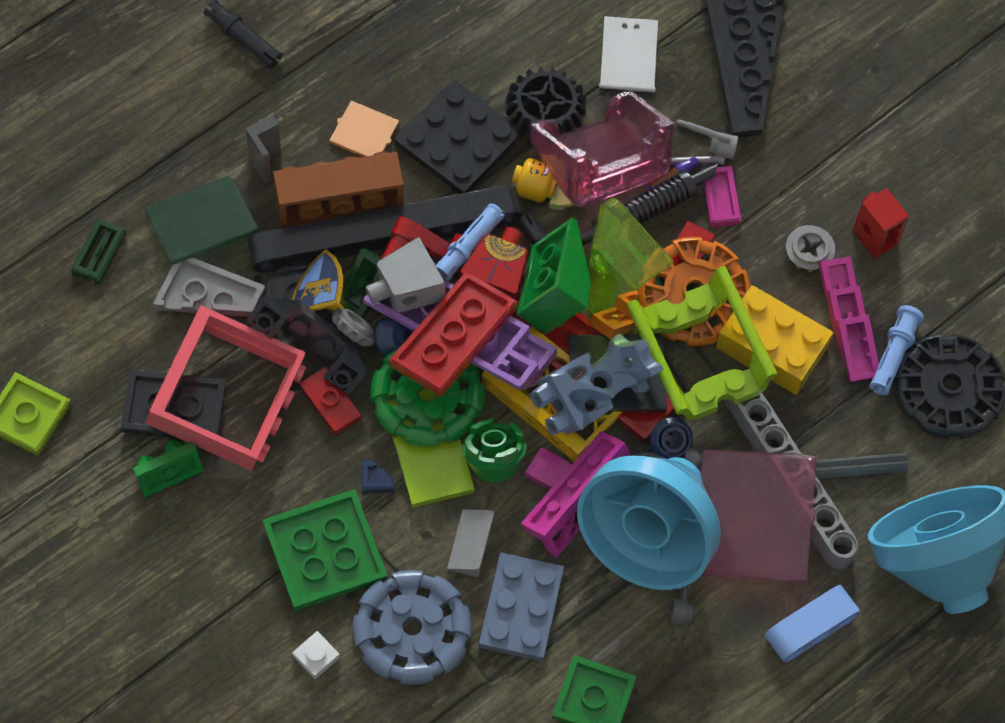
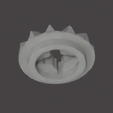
[785,225,835,272]
[332,308,375,346]

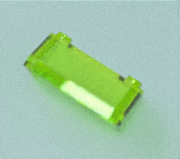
[587,197,673,336]

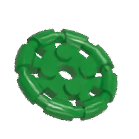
[370,349,486,447]

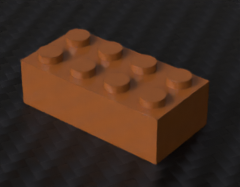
[273,151,404,228]

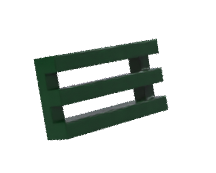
[71,218,127,285]

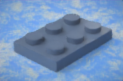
[479,552,564,662]

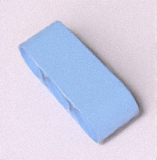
[765,585,861,663]

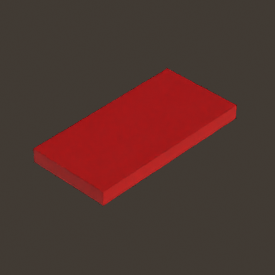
[389,271,518,397]

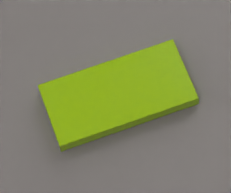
[387,389,475,508]

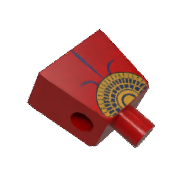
[460,227,528,301]

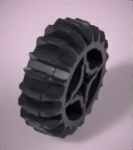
[505,66,587,146]

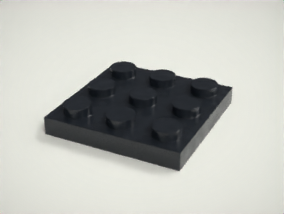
[394,79,523,194]

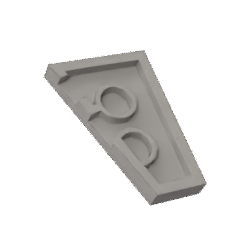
[153,252,266,317]

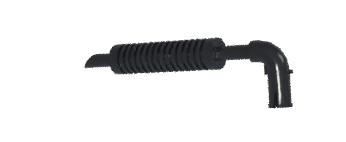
[517,162,718,249]

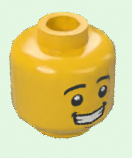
[511,158,558,203]

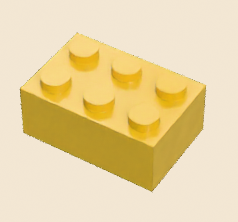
[716,285,833,396]

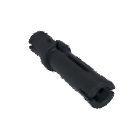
[203,0,283,69]

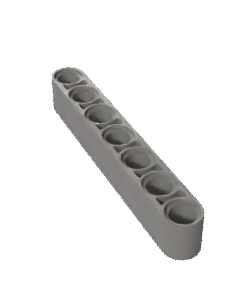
[724,393,858,569]

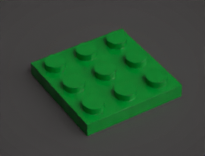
[262,489,388,612]

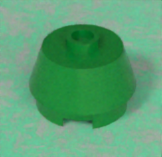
[462,419,527,483]

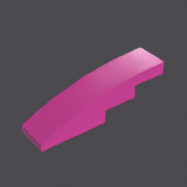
[818,256,879,382]

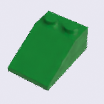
[517,217,591,334]

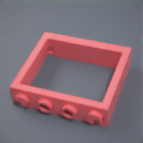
[146,305,306,471]

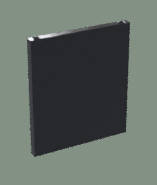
[567,334,668,412]

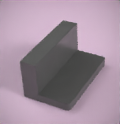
[246,115,281,185]

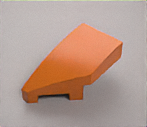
[590,290,638,340]

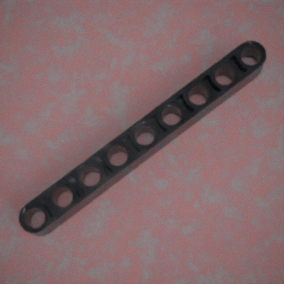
[247,185,524,273]

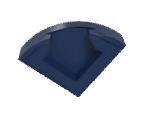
[361,460,395,494]

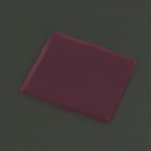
[701,449,817,582]

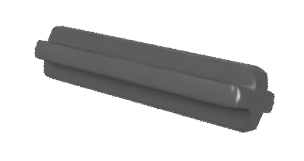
[814,453,909,479]

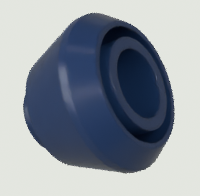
[374,317,414,357]
[650,417,693,459]

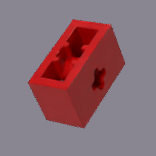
[853,188,909,259]

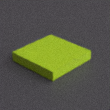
[0,372,71,456]

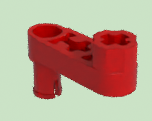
[380,216,475,273]

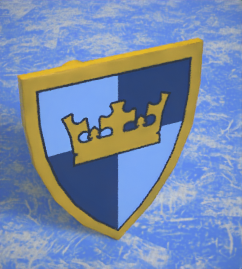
[291,249,344,313]

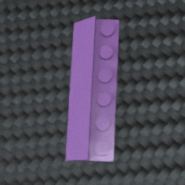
[363,279,557,391]

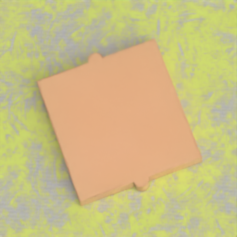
[329,101,399,157]

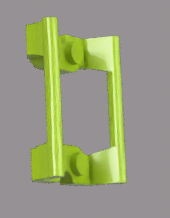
[626,266,778,421]

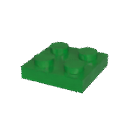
[552,655,637,723]

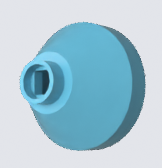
[577,456,721,590]
[868,485,1005,614]

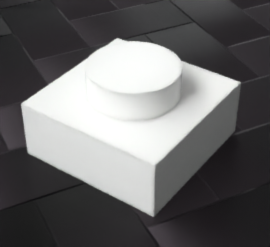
[292,631,340,679]

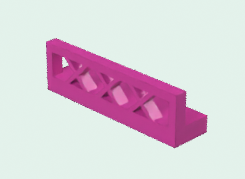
[521,431,631,558]

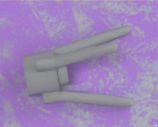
[662,120,738,165]

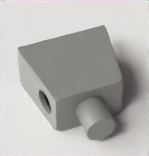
[365,238,446,312]

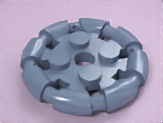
[352,570,472,685]

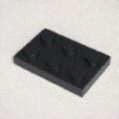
[120,369,227,439]

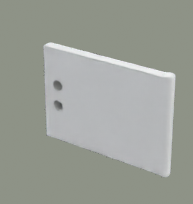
[599,16,658,92]

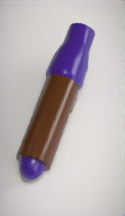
[647,156,699,190]

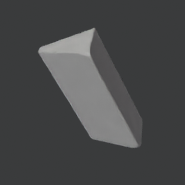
[447,510,495,578]

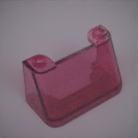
[530,90,674,207]

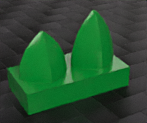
[133,438,204,498]

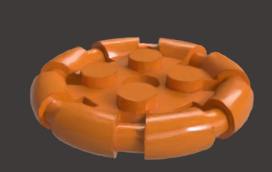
[638,237,751,347]

